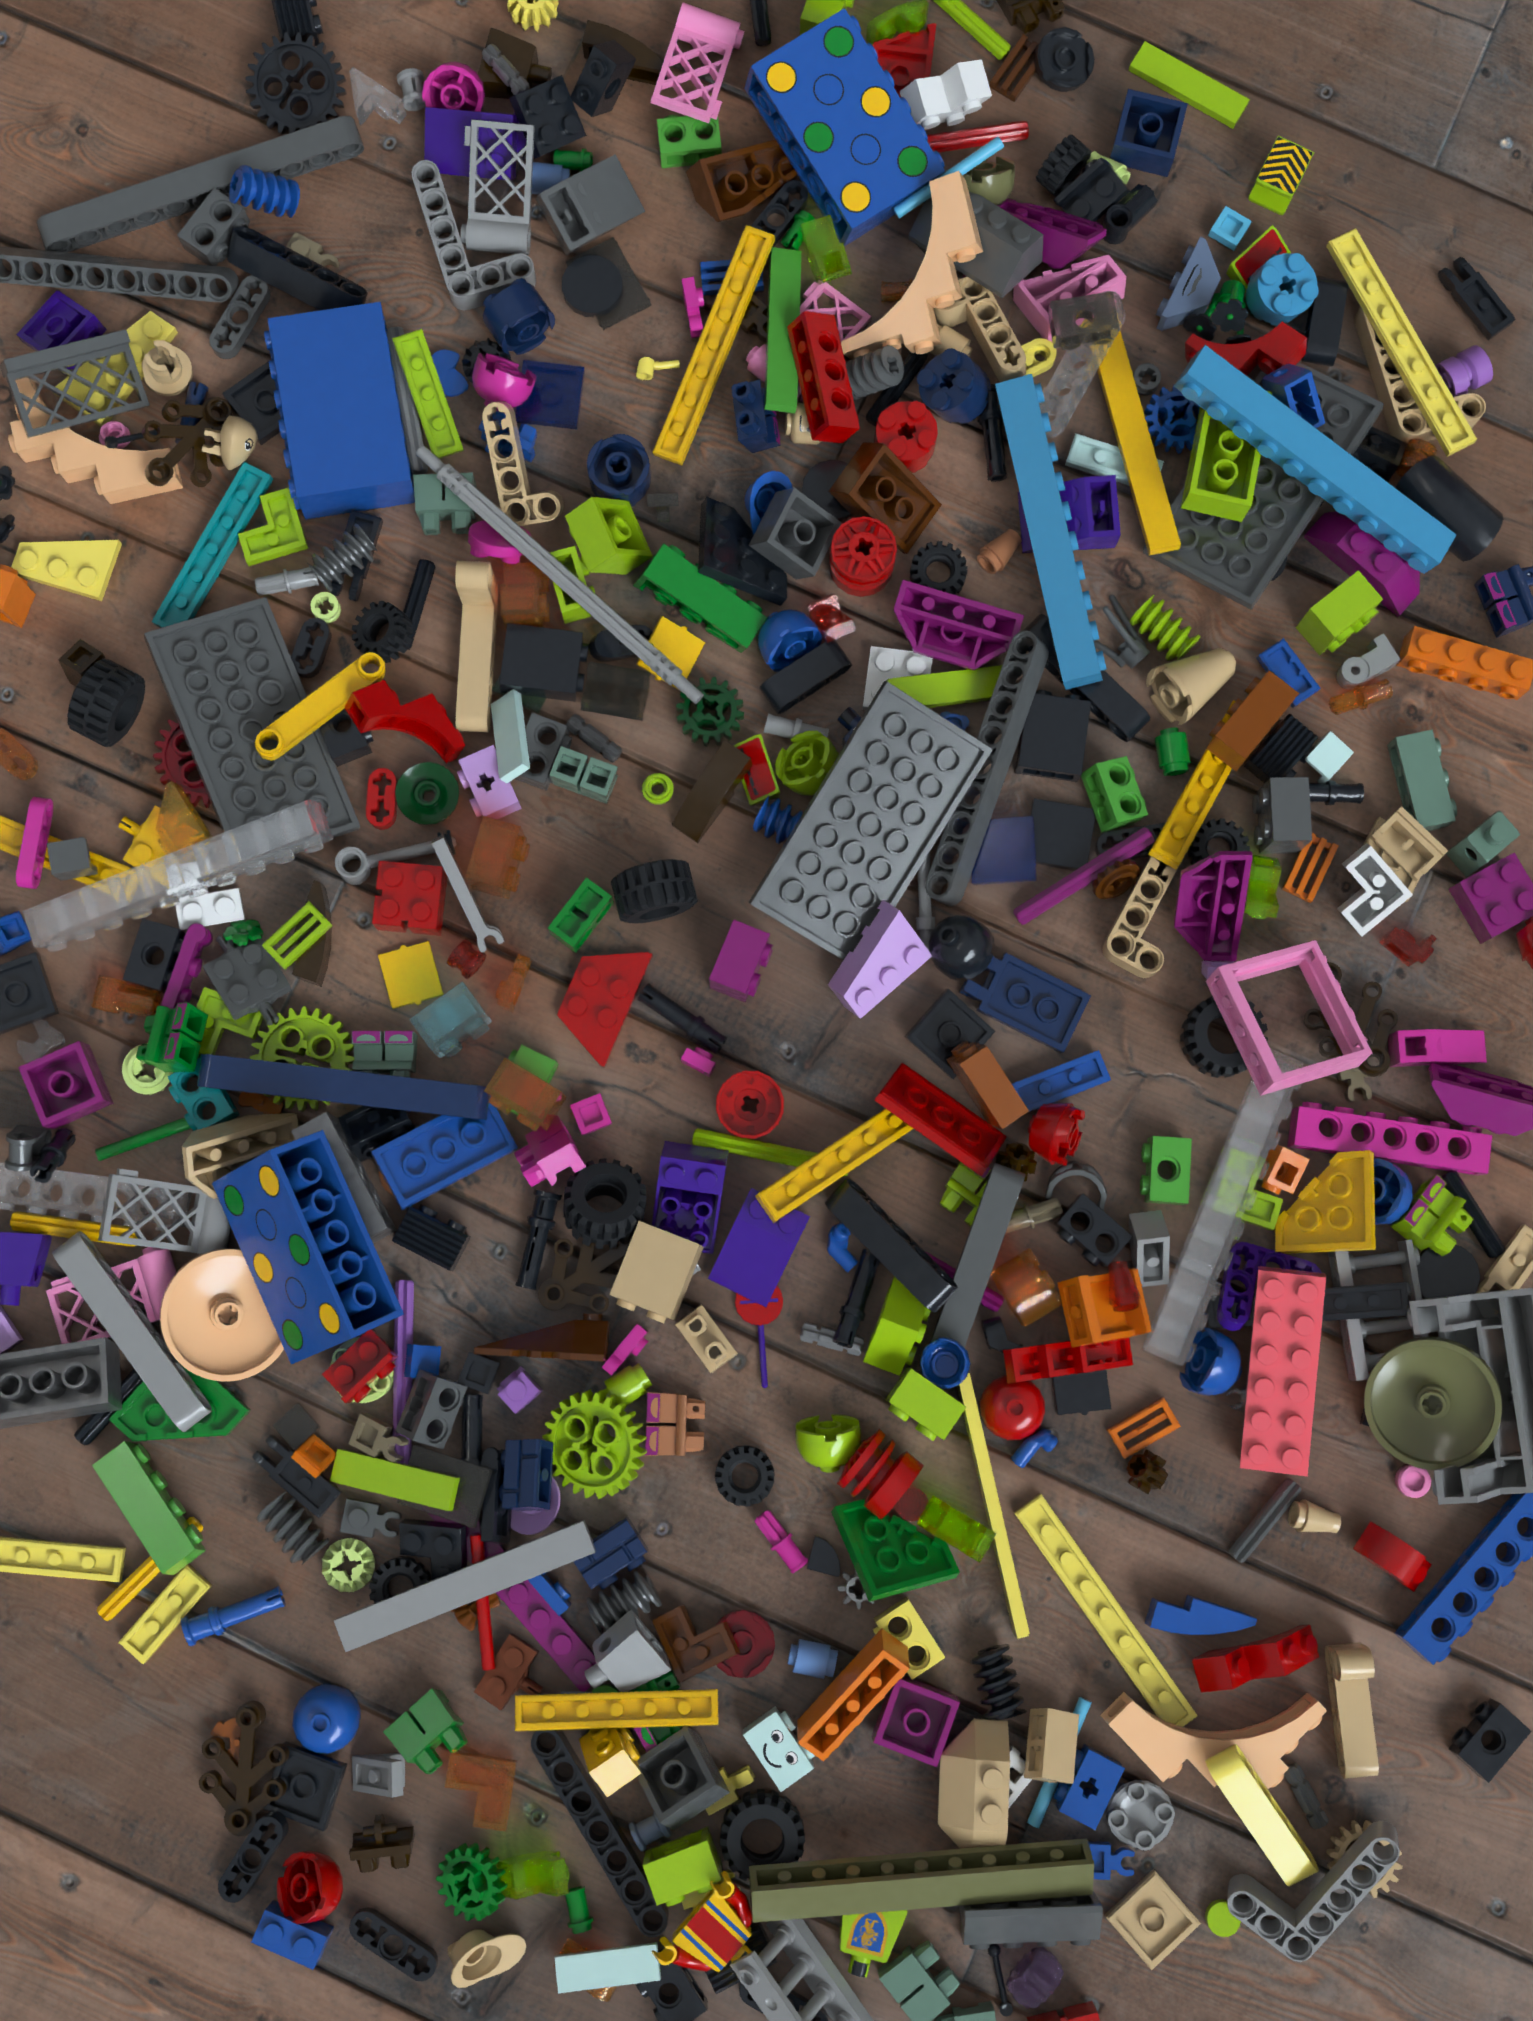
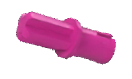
[755,1510,809,1574]

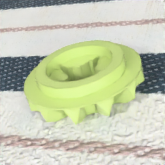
[122,1043,173,1095]
[322,1538,375,1592]

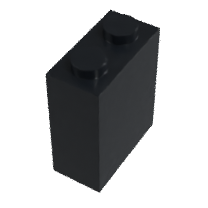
[499,623,589,702]
[1015,690,1091,782]

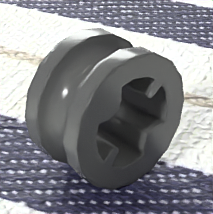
[1133,363,1161,396]

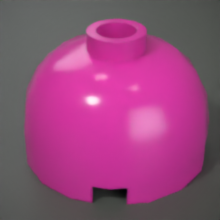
[422,61,485,111]
[472,353,536,411]

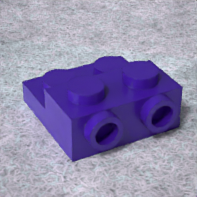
[16,290,107,375]

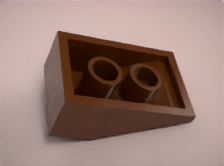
[828,442,942,554]

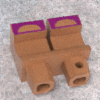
[645,1392,706,1456]

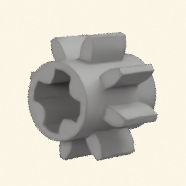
[837,1570,874,1610]

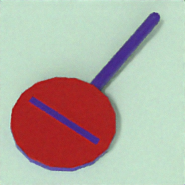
[735,1286,783,1388]

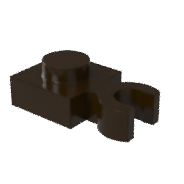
[740,294,768,343]

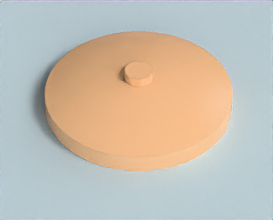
[159,1249,284,1382]

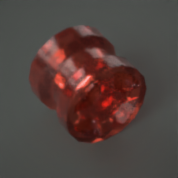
[446,939,487,980]

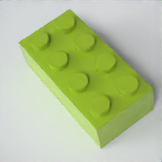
[1181,390,1272,522]

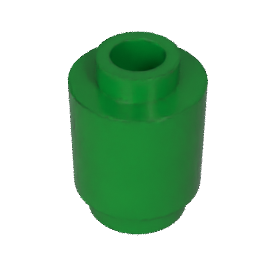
[1155,728,1191,776]

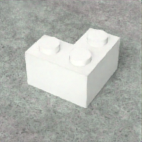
[900,59,992,130]
[1337,843,1413,936]

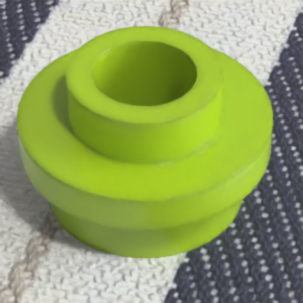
[642,773,674,805]

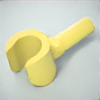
[636,357,680,380]

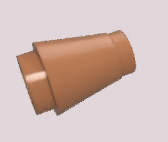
[977,529,1022,574]

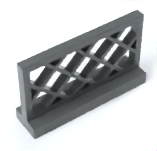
[0,329,150,438]

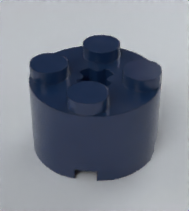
[483,278,555,355]
[917,348,991,424]
[587,434,651,507]

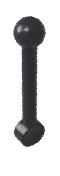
[105,429,157,448]
[988,1944,1013,2016]

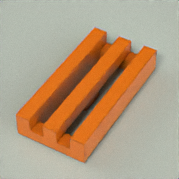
[1282,833,1339,903]
[1106,1397,1181,1459]

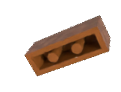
[1206,670,1299,771]

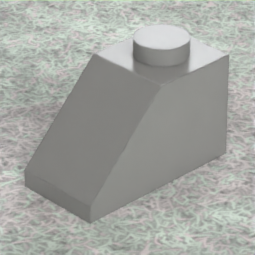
[1129,1210,1170,1287]

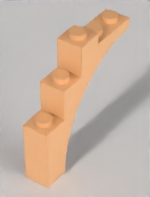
[841,171,983,360]
[8,377,183,504]
[1100,1692,1327,1789]

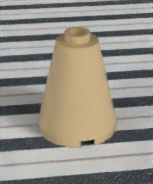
[1146,648,1236,725]

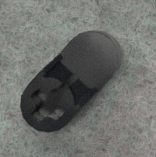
[589,625,652,662]
[981,1316,1023,1353]

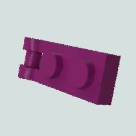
[161,923,213,1009]

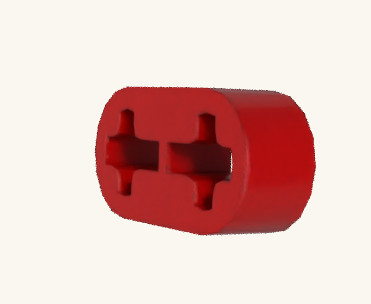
[366,768,398,830]

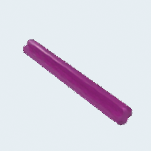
[1013,827,1155,925]

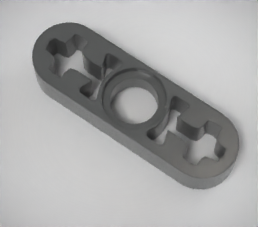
[209,275,271,359]

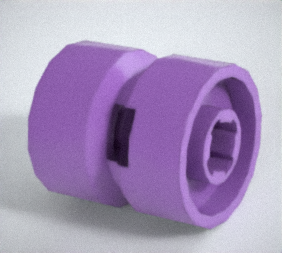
[1435,345,1493,397]

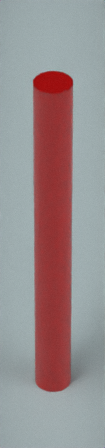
[470,1533,495,1671]

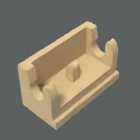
[1370,806,1448,881]
[1024,1708,1079,1784]

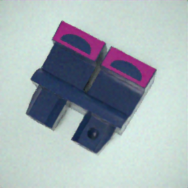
[731,379,781,453]
[1474,564,1533,638]

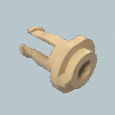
[142,340,193,396]

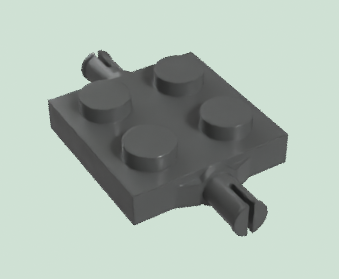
[203,935,292,1026]

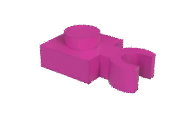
[682,277,704,339]
[602,1324,649,1376]

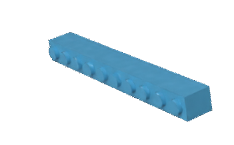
[1174,345,1457,574]
[995,374,1107,690]

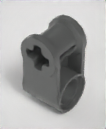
[4,1125,52,1172]

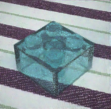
[409,981,492,1059]

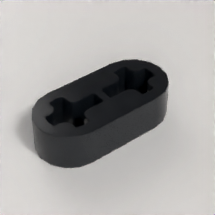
[291,618,332,678]

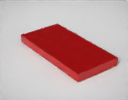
[874,1063,1007,1176]

